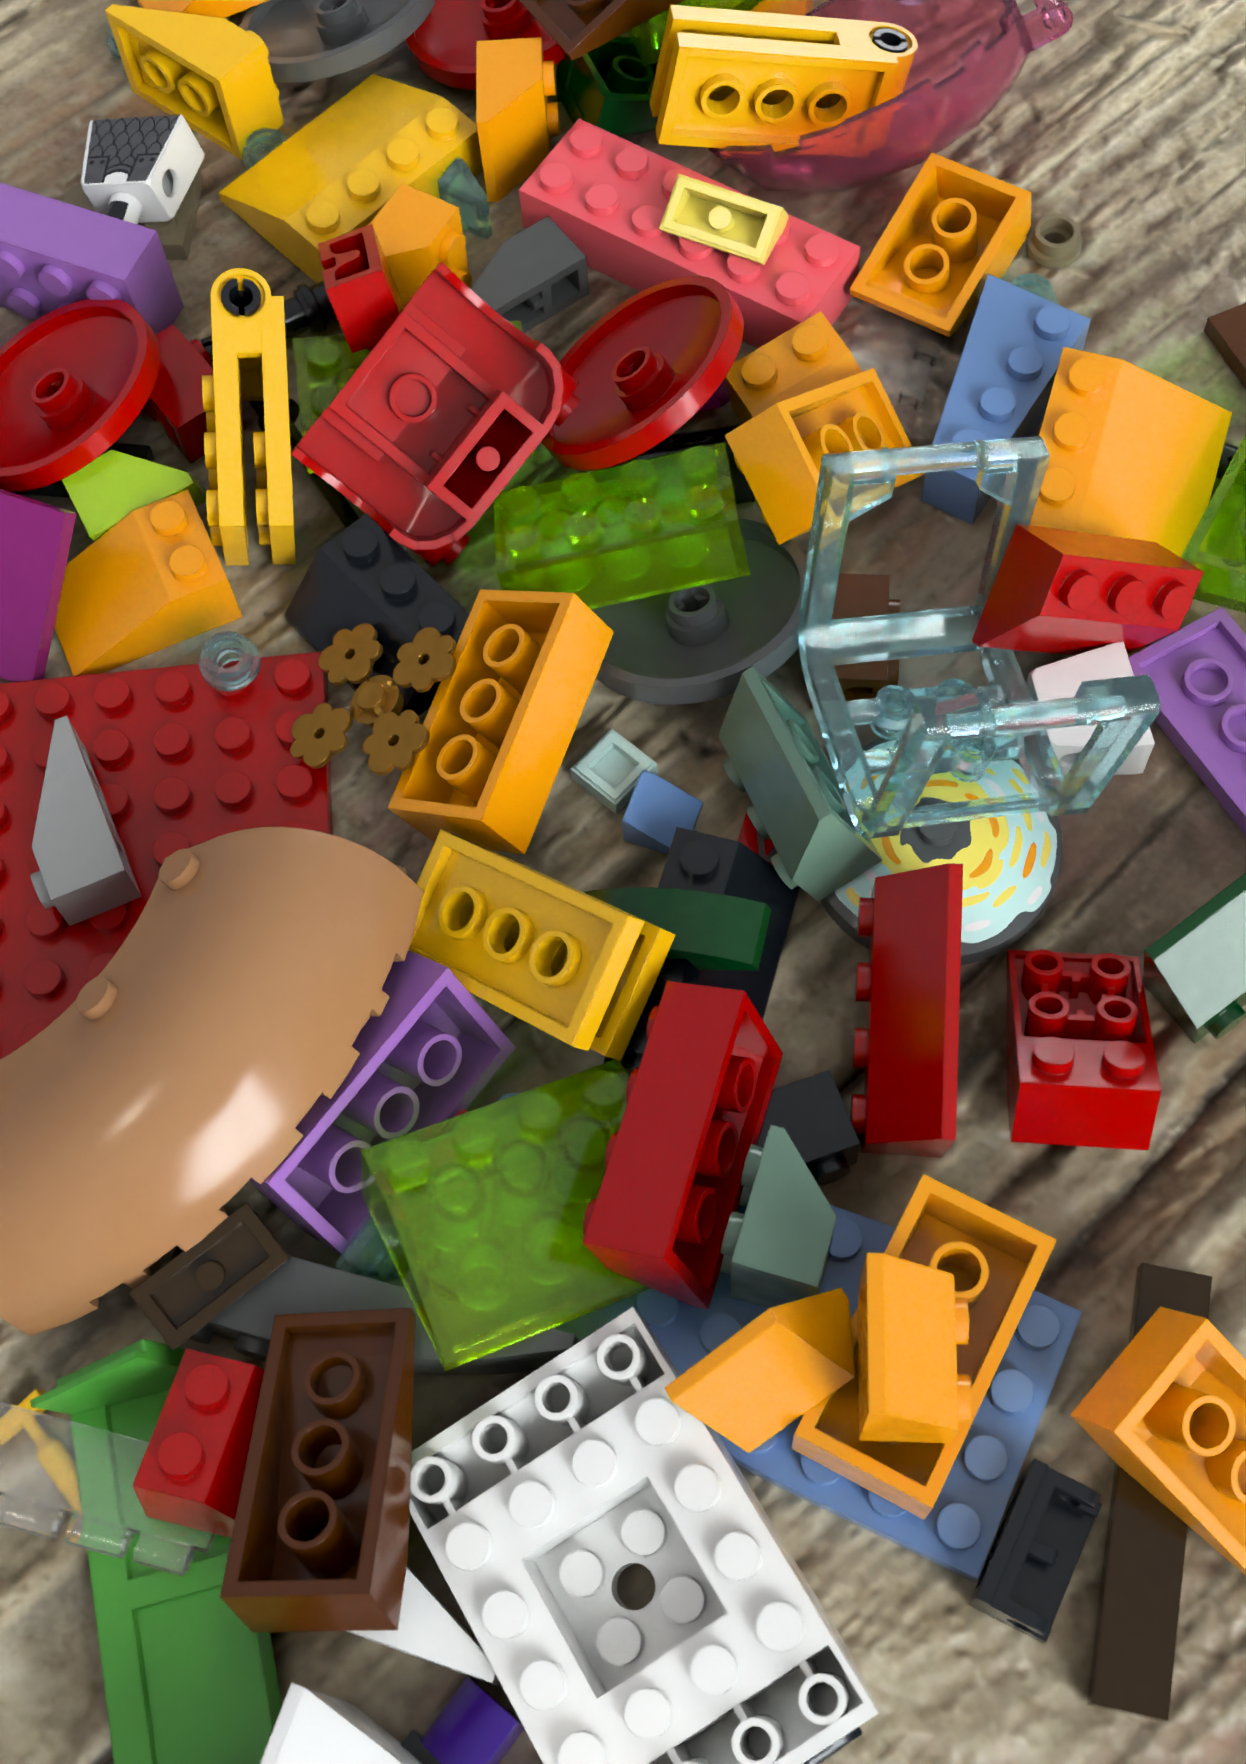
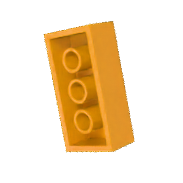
[387,589,614,855]
[791,1174,1057,1520]

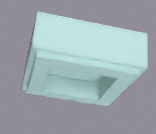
[570,728,658,815]

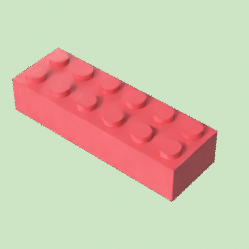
[519,119,860,348]

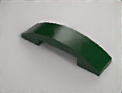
[584,887,771,970]

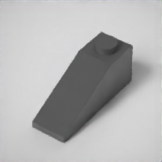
[471,216,589,333]

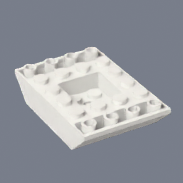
[410,1307,880,1764]

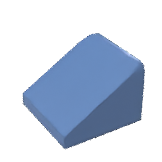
[622,770,703,854]

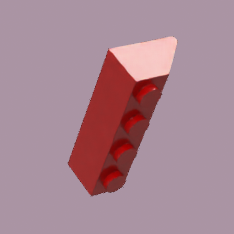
[850,863,963,1158]
[582,981,783,1310]

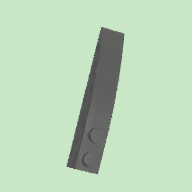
[171,1246,580,1376]

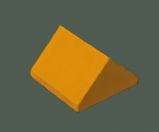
[664,1288,855,1453]

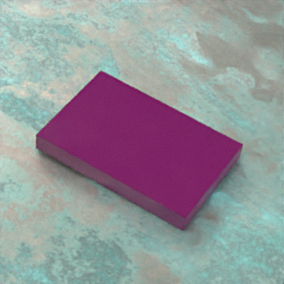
[0,489,76,682]

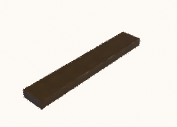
[1087,1263,1212,1722]

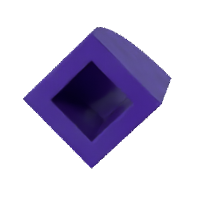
[420,1676,525,1764]

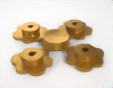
[290,623,456,776]

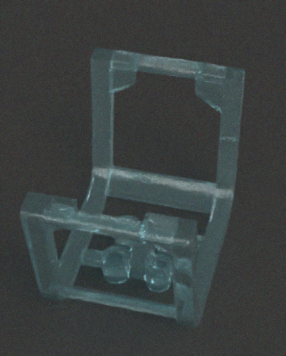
[798,436,1160,839]

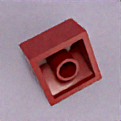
[132,1348,264,1538]

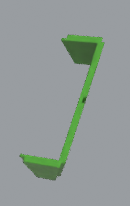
[30,1339,282,1764]

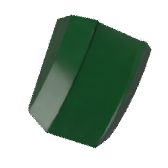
[556,37,662,138]

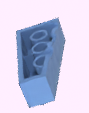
[921,274,1091,525]

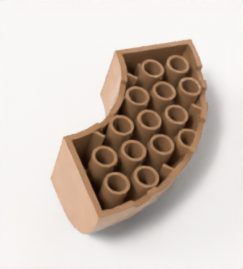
[0,827,423,1336]

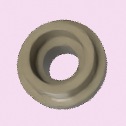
[1026,214,1083,268]

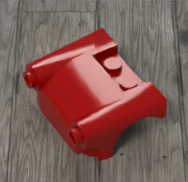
[291,262,580,567]

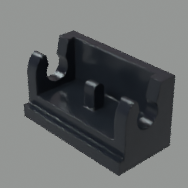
[968,1458,1102,1644]

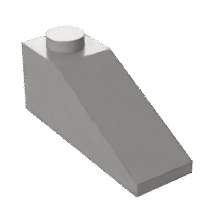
[30,715,142,926]

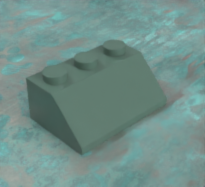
[718,666,882,902]

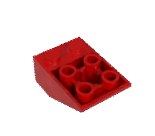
[1007,949,1161,1151]

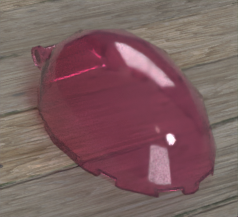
[708,0,1073,192]

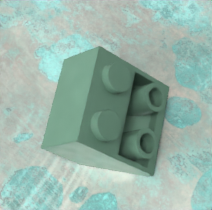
[721,1124,837,1308]

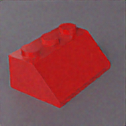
[972,524,1204,655]

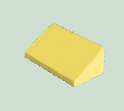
[659,174,789,265]

